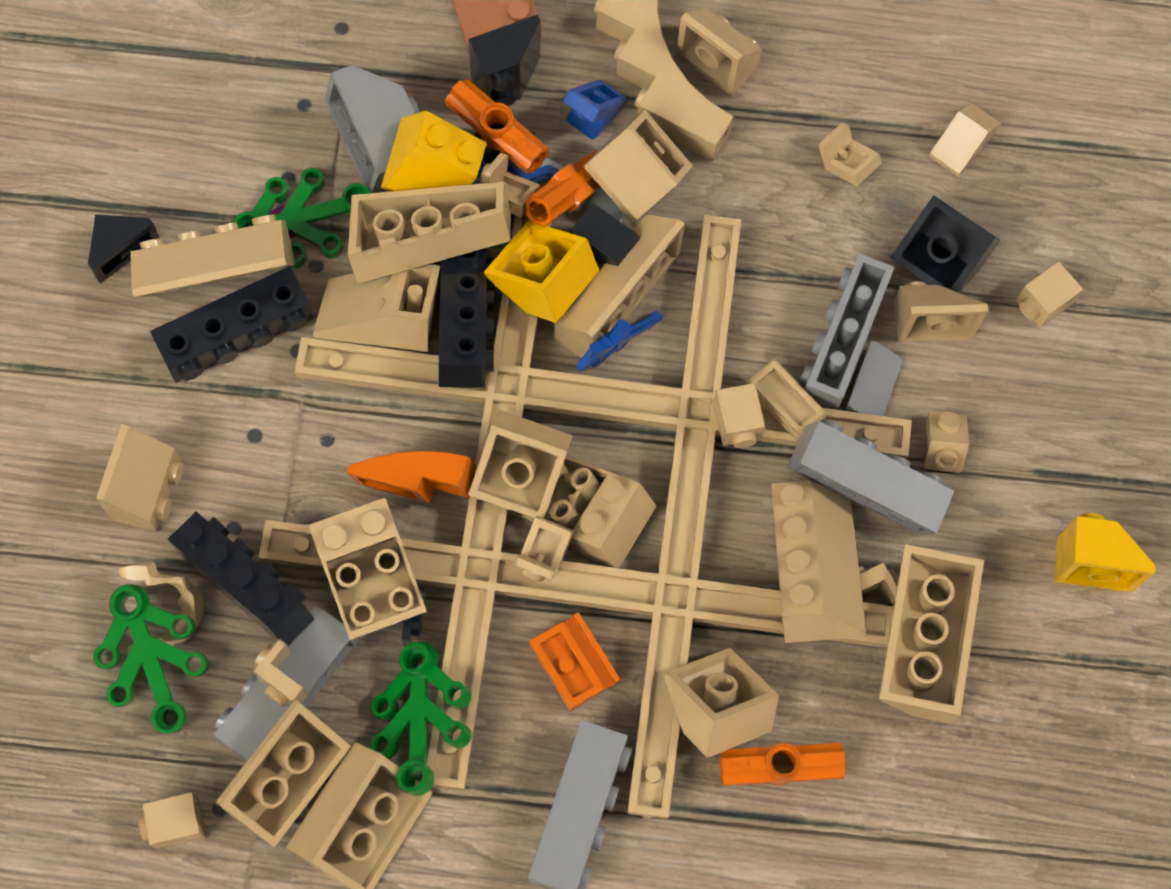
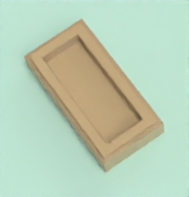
[746,358,828,442]

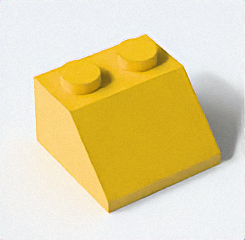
[381,110,487,192]
[484,221,599,323]
[1054,513,1156,593]

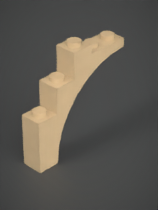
[594,0,734,162]

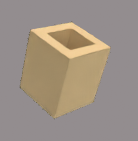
[1016,262,1084,328]
[713,383,765,448]
[138,792,206,850]

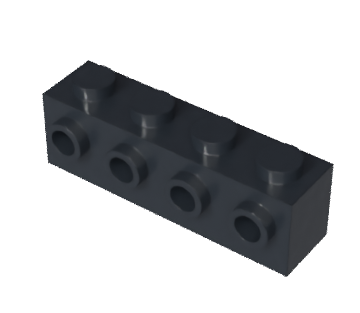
[439,248,494,388]
[150,266,314,383]
[167,511,314,646]

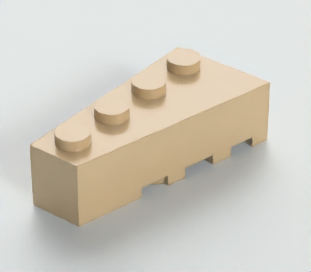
[348,182,511,284]

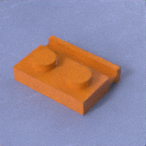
[529,612,620,712]

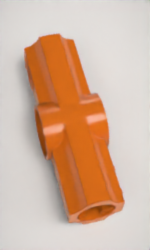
[445,79,549,175]
[525,150,600,227]
[719,743,846,786]

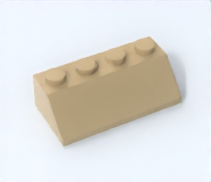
[131,214,296,297]
[553,214,685,358]
[771,480,866,643]
[878,544,984,724]

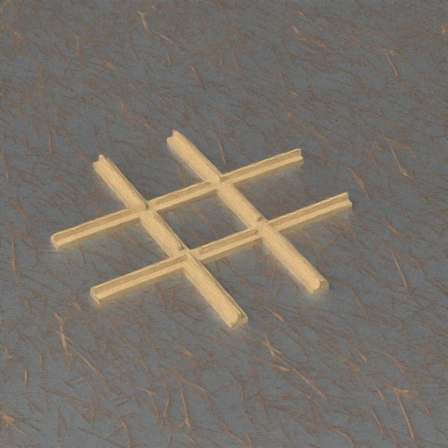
[258,211,912,820]

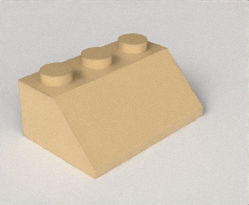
[216,700,351,848]
[286,741,433,889]

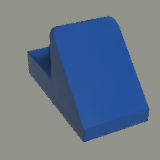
[563,79,629,139]

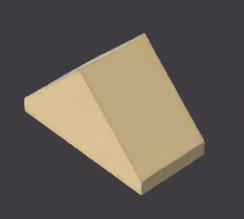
[929,103,1002,177]

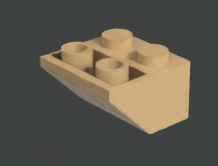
[583,109,693,223]

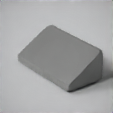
[845,340,903,416]

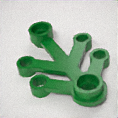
[232,168,371,268]
[93,584,209,734]
[370,642,472,796]

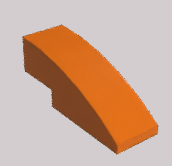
[347,451,477,503]

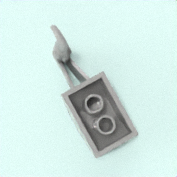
[324,65,419,193]

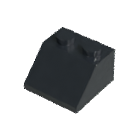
[468,15,540,107]
[890,195,1000,293]

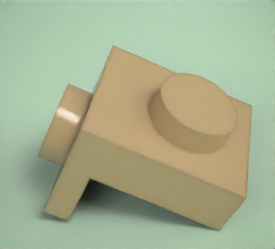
[819,123,882,187]
[480,153,540,217]
[924,410,970,473]
[515,516,574,582]
[859,562,899,606]
[253,639,307,707]

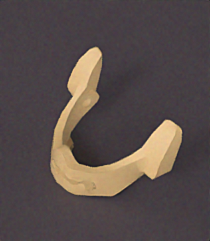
[119,562,204,659]

